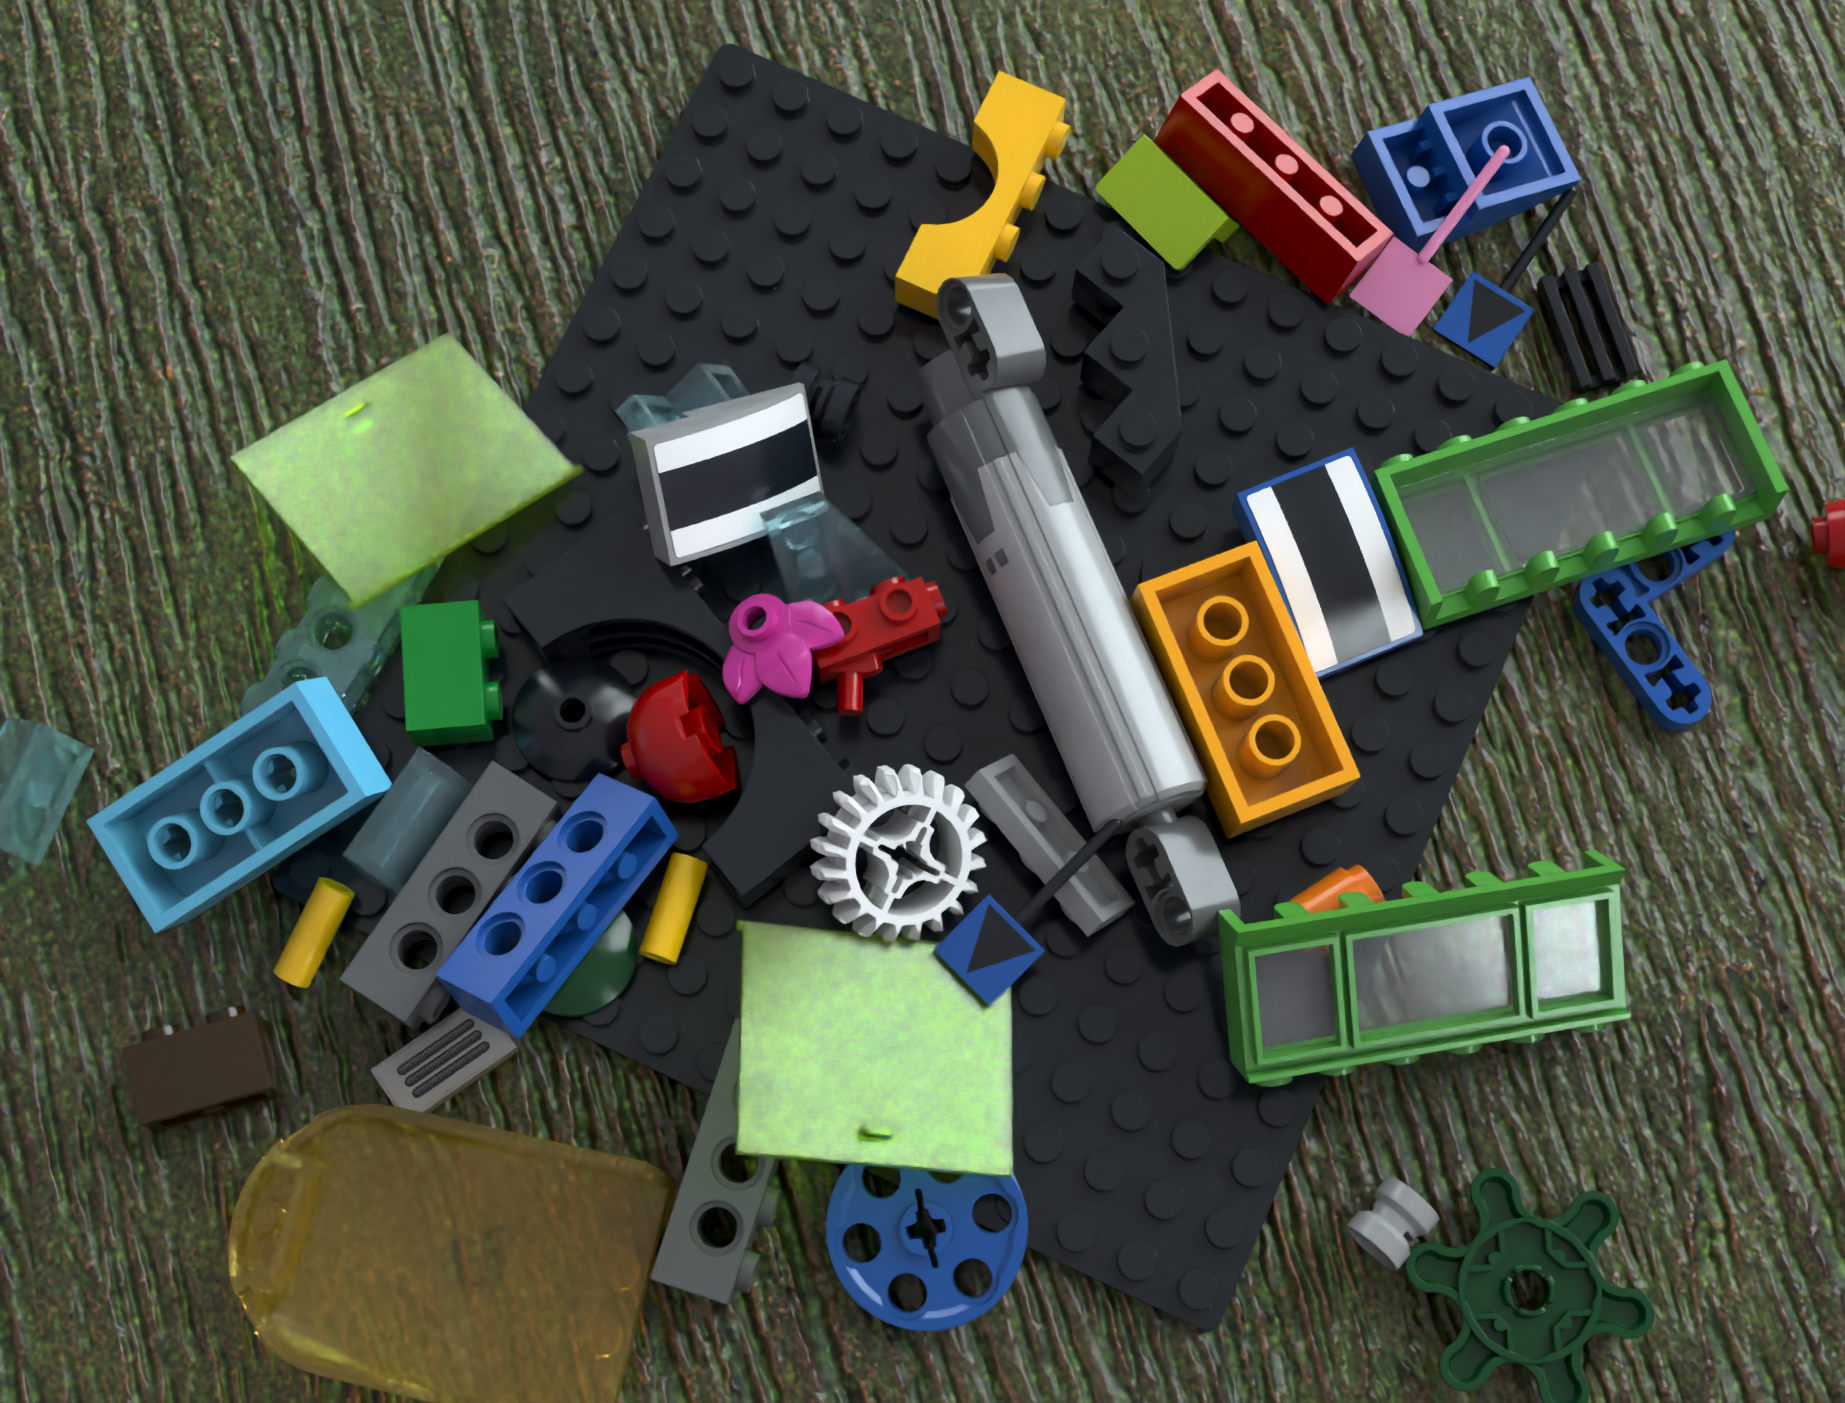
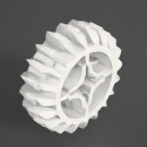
[809,764,987,943]

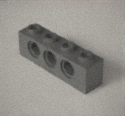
[339,760,564,1032]
[650,1018,824,1305]

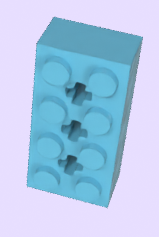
[86,676,394,934]

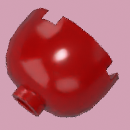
[621,670,740,804]

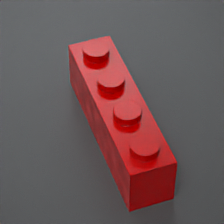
[1154,69,1394,305]

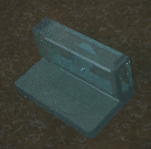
[0,717,95,866]

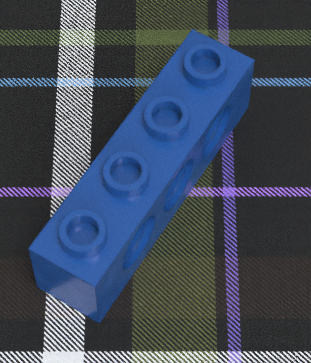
[435,773,679,1040]

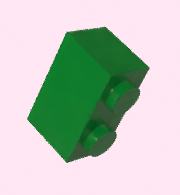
[400,600,503,747]

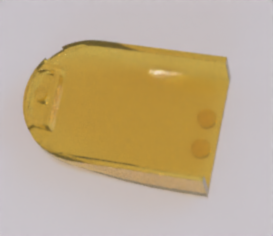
[228,1104,675,1403]

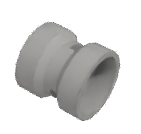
[1345,1176,1440,1271]

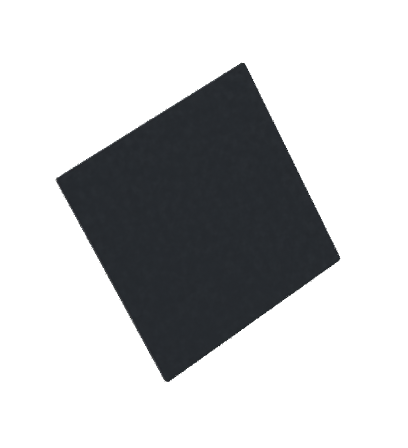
[272,43,1599,1332]

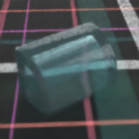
[343,746,474,897]

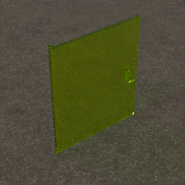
[230,332,584,612]
[735,920,1013,1178]

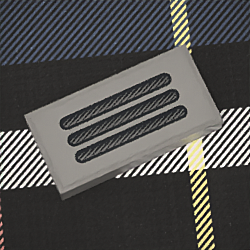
[371,1008,520,1126]

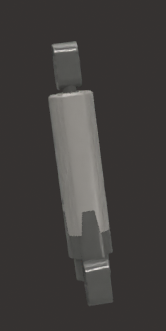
[914,273,1241,947]

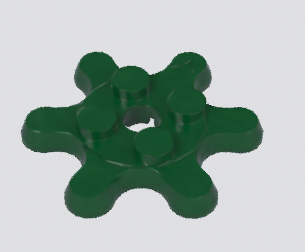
[1405,1168,1654,1403]

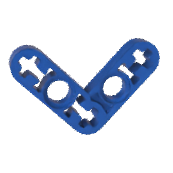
[1572,503,1736,732]

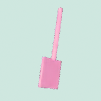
[1349,145,1510,337]

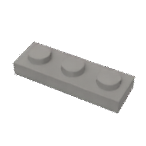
[964,753,1136,937]

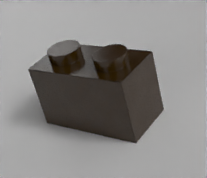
[123,1006,285,1133]

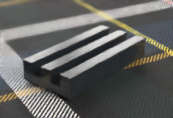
[1536,262,1639,395]

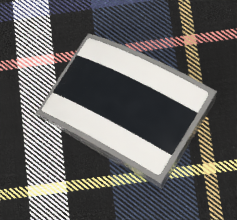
[629,382,826,566]

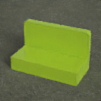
[1096,134,1240,271]

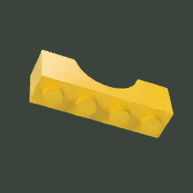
[895,71,1071,320]

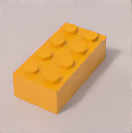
[1129,540,1361,839]

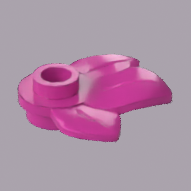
[722,593,845,705]

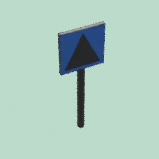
[1433,187,1577,370]
[934,819,1122,1007]

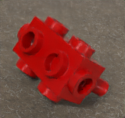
[811,576,947,716]

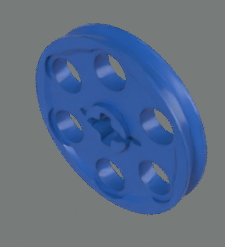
[826,1125,1028,1331]

